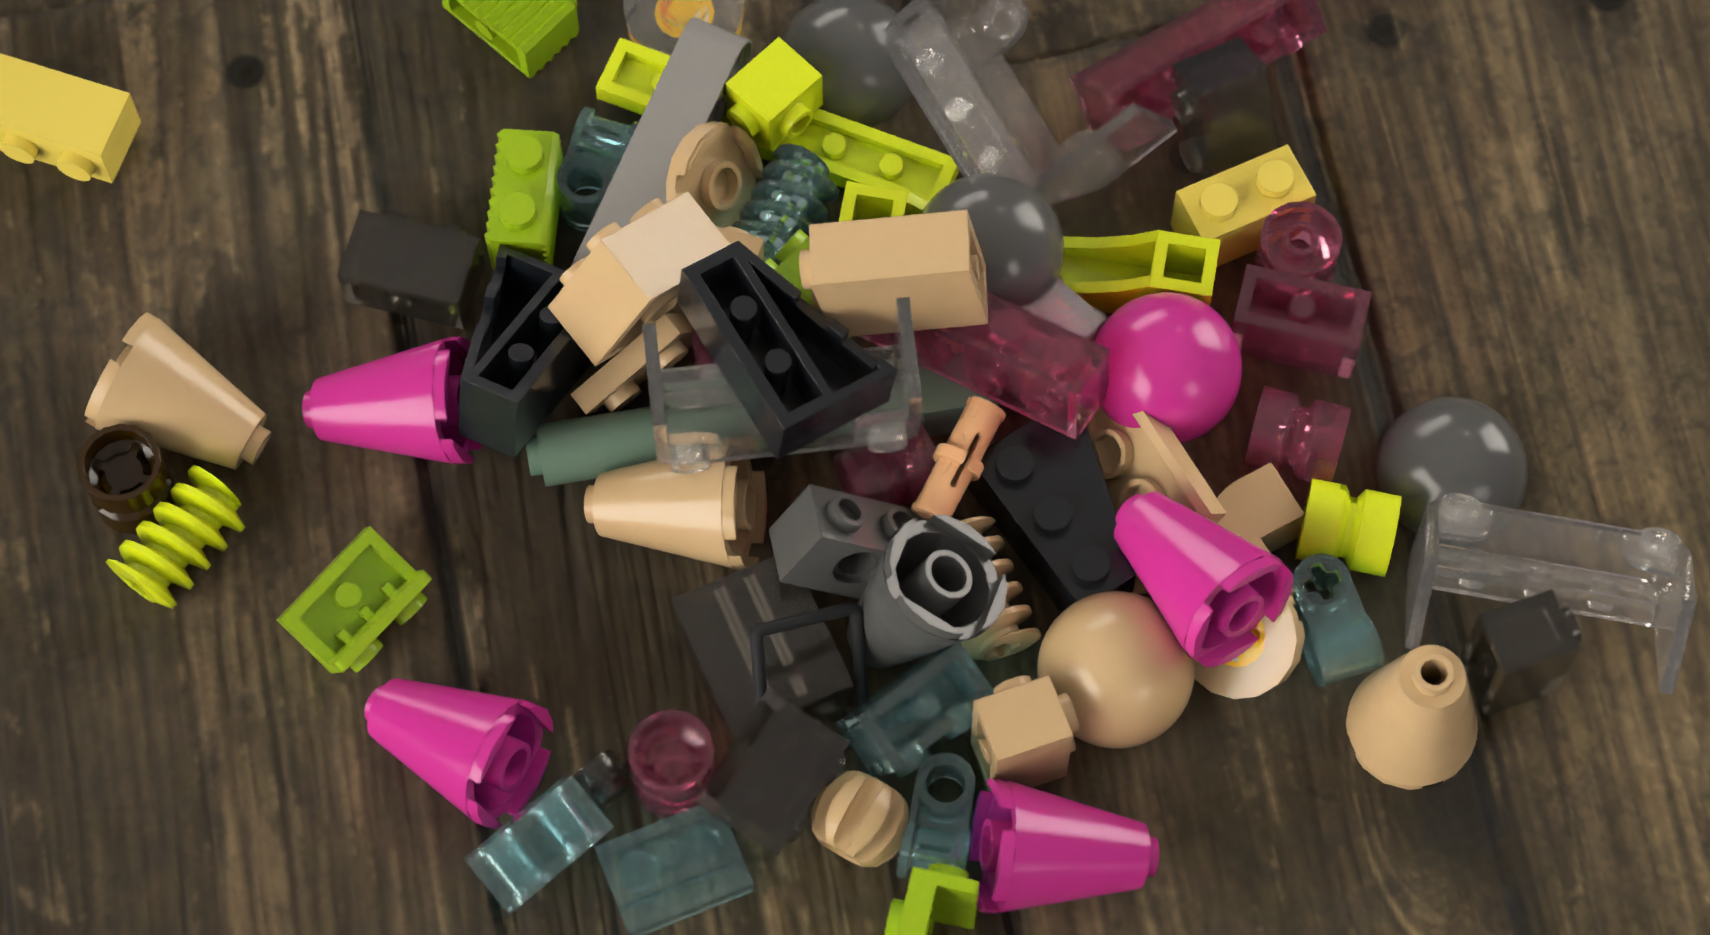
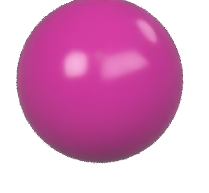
[1089,292,1242,443]

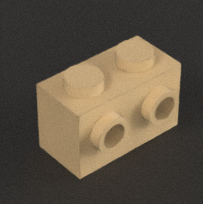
[970,675,1079,791]

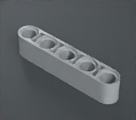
[571,17,752,266]

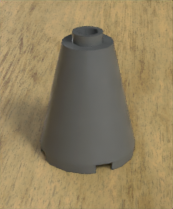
[846,515,1008,670]

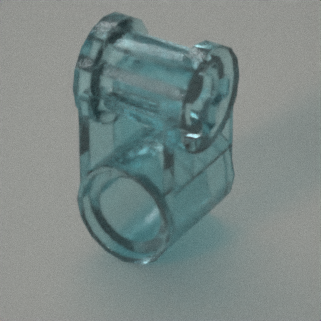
[557,106,639,231]
[1292,553,1384,688]
[896,753,975,879]

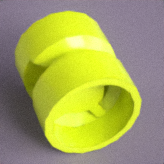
[1295,478,1402,577]

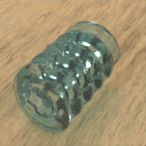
[731,144,840,266]

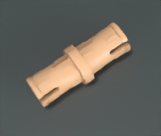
[910,396,1006,520]

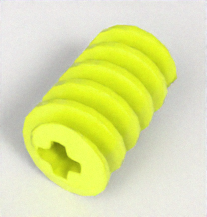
[106,465,245,609]

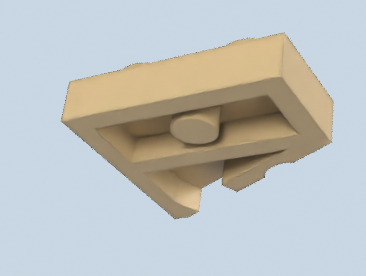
[570,312,700,414]

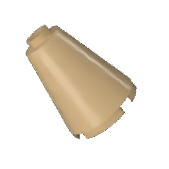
[84,312,271,470]
[584,440,767,570]
[1345,645,1478,790]

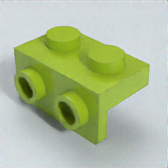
[276,526,432,674]
[885,863,980,935]

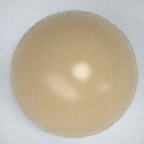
[1037,591,1195,749]

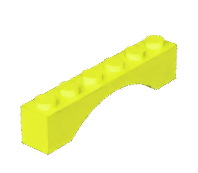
[839,181,1221,313]

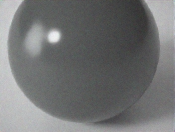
[781,0,920,127]
[921,173,1064,325]
[1375,396,1528,543]

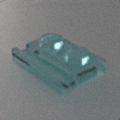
[594,798,755,935]

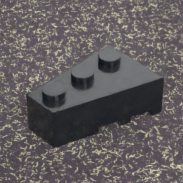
[677,241,897,460]
[458,244,592,458]
[968,393,1136,613]

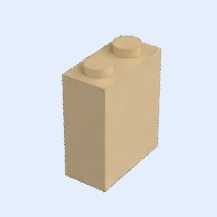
[799,210,988,337]

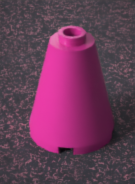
[302,336,482,465]
[1114,492,1294,668]
[364,678,553,829]
[970,778,1159,914]

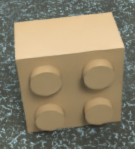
[548,191,730,366]

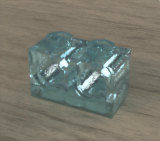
[463,774,614,914]

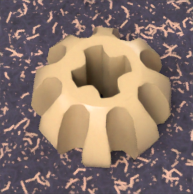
[811,771,910,867]

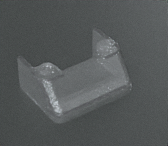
[886,0,1178,206]
[642,297,922,474]
[1405,493,1697,694]

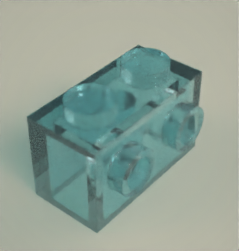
[836,642,994,778]

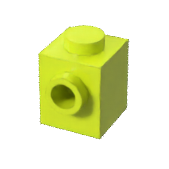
[725,37,823,151]

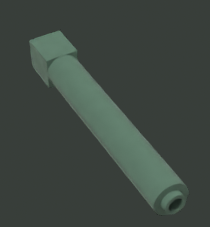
[526,344,999,487]

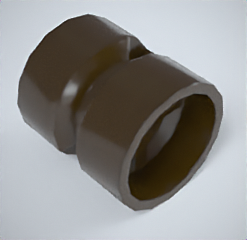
[77,424,175,535]

